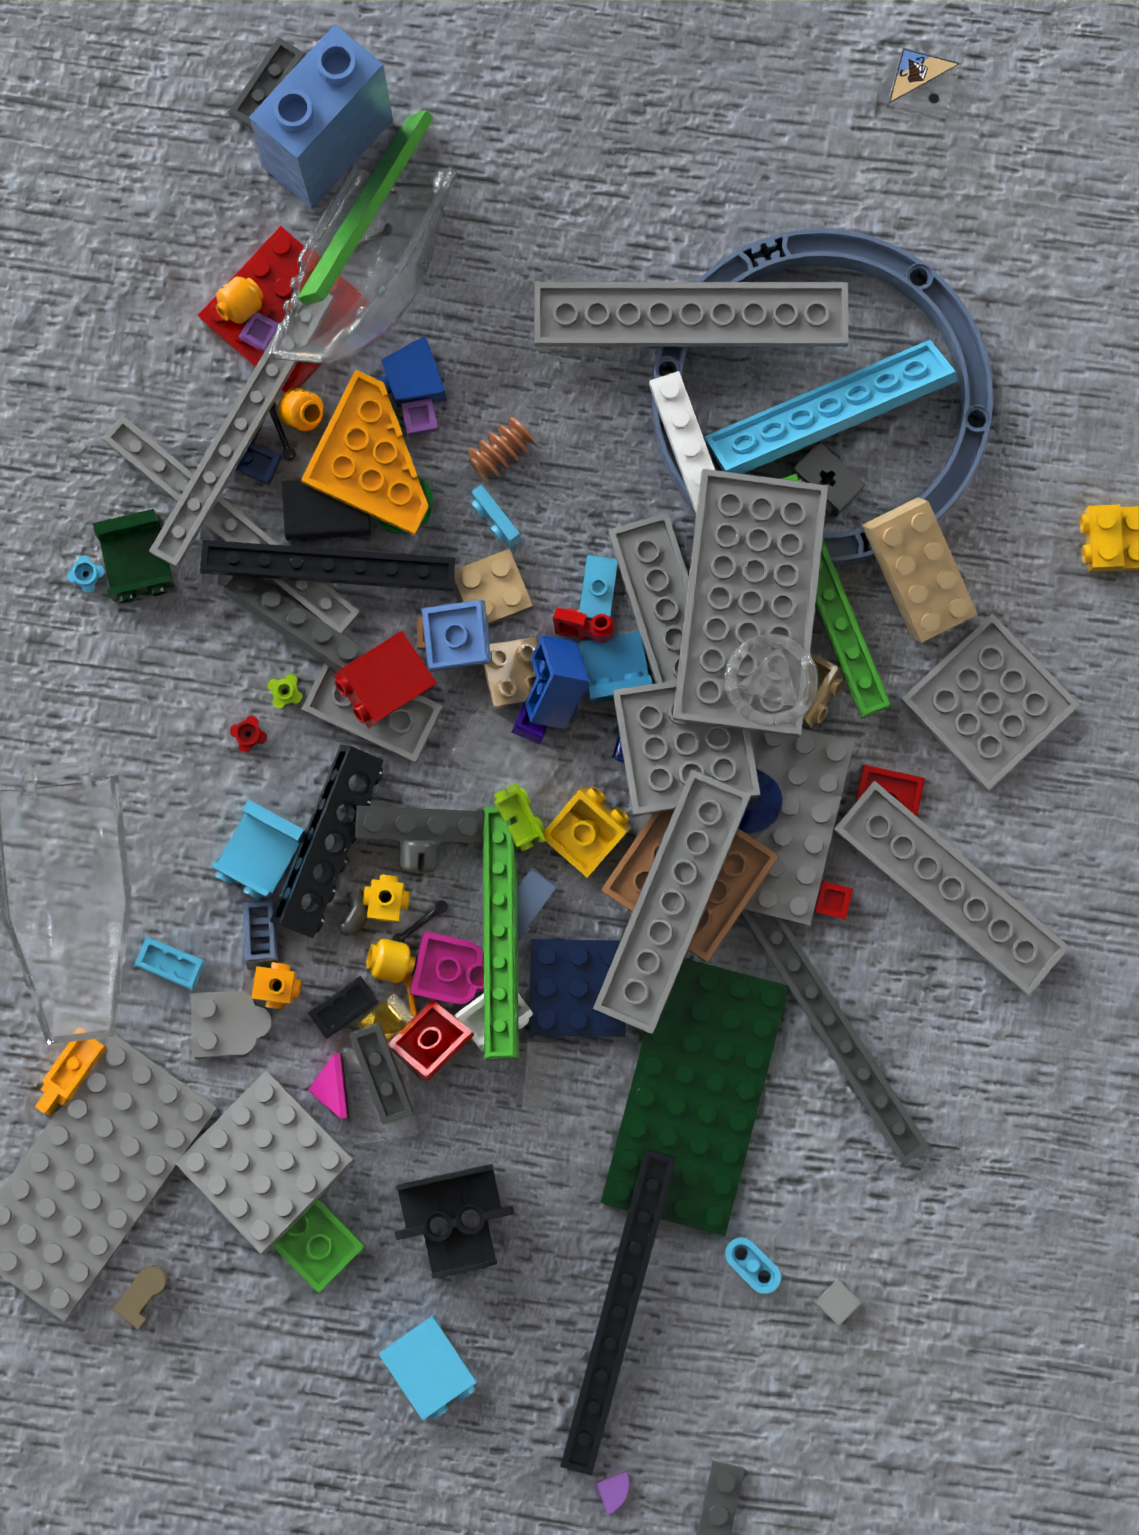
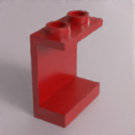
[334,631,437,729]

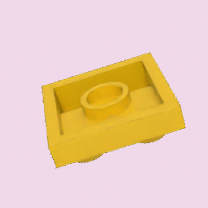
[1080,504,1139,572]
[543,786,632,878]

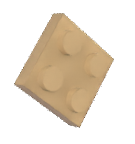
[454,548,533,625]

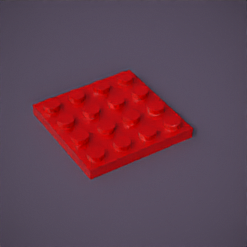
[197,226,373,393]

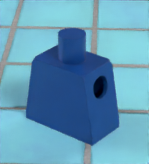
[375,336,446,407]

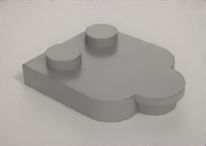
[190,991,272,1058]

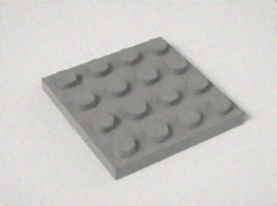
[900,614,1080,791]
[613,680,761,817]
[176,1071,355,1255]

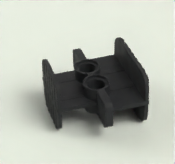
[395,1164,515,1279]

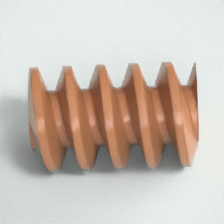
[468,417,537,485]

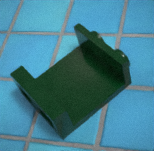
[92,509,175,604]

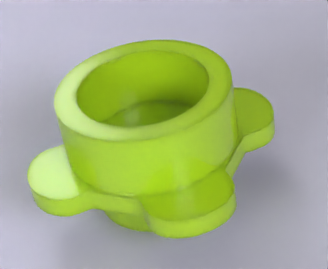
[267,674,303,709]

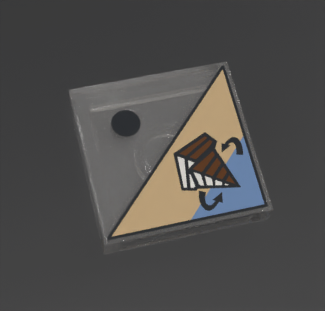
[886,47,962,123]

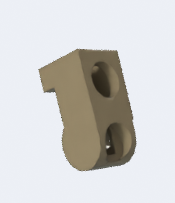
[112,1265,169,1329]

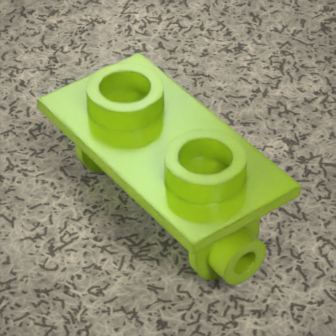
[494,784,546,851]

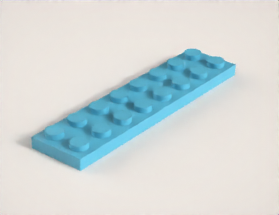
[704,340,958,474]

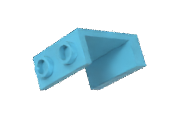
[211,799,305,901]
[379,1314,478,1421]

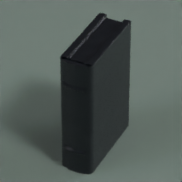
[282,480,371,542]

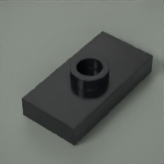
[308,976,379,1039]

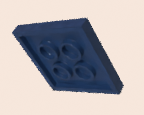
[530,939,626,1037]

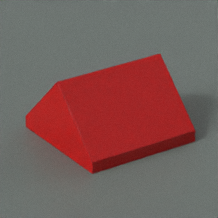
[389,1000,474,1080]

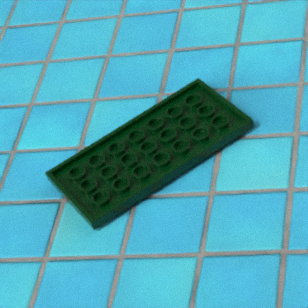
[600,958,789,1236]

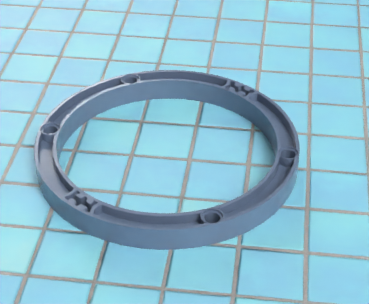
[651,229,993,567]

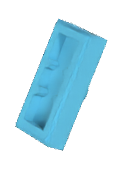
[579,555,618,620]
[133,936,206,991]

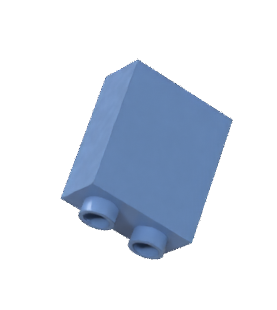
[249,24,393,209]

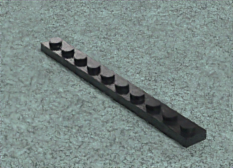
[560,1148,676,1476]

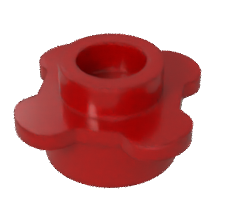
[230,716,267,753]

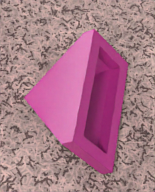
[308,1053,350,1119]

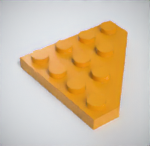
[301,369,429,536]

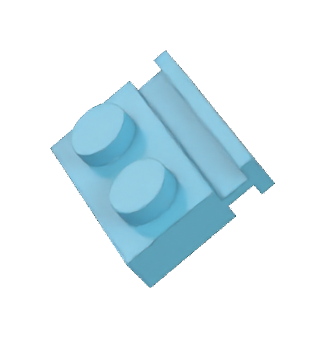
[471,484,521,550]

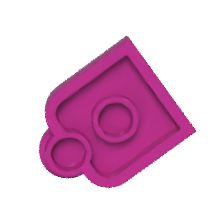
[409,931,484,1004]

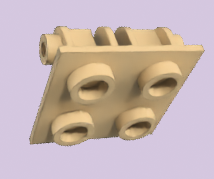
[483,637,537,709]

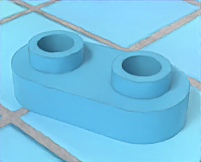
[725,1237,781,1294]

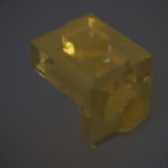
[358,993,415,1041]

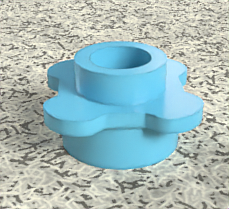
[67,556,105,593]

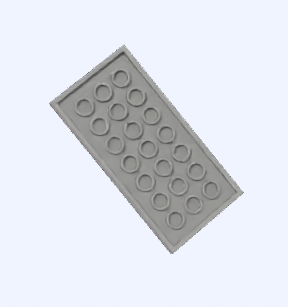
[672,469,828,737]
[0,1034,218,1322]

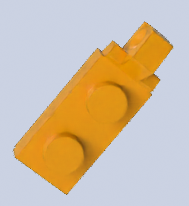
[35,1029,107,1116]

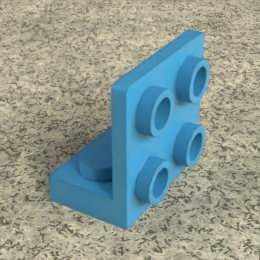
[579,631,652,704]

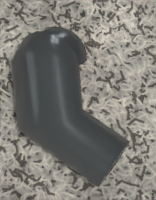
[339,889,368,936]

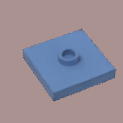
[422,599,492,672]

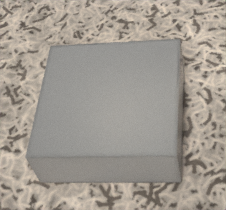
[815,1279,861,1326]

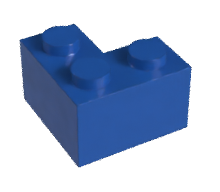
[525,635,590,729]

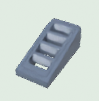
[242,900,279,970]

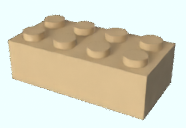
[862,497,978,643]

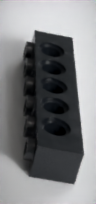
[270,745,384,938]

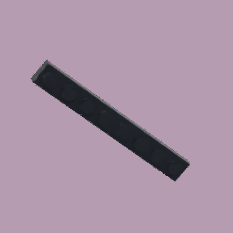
[200,540,456,591]

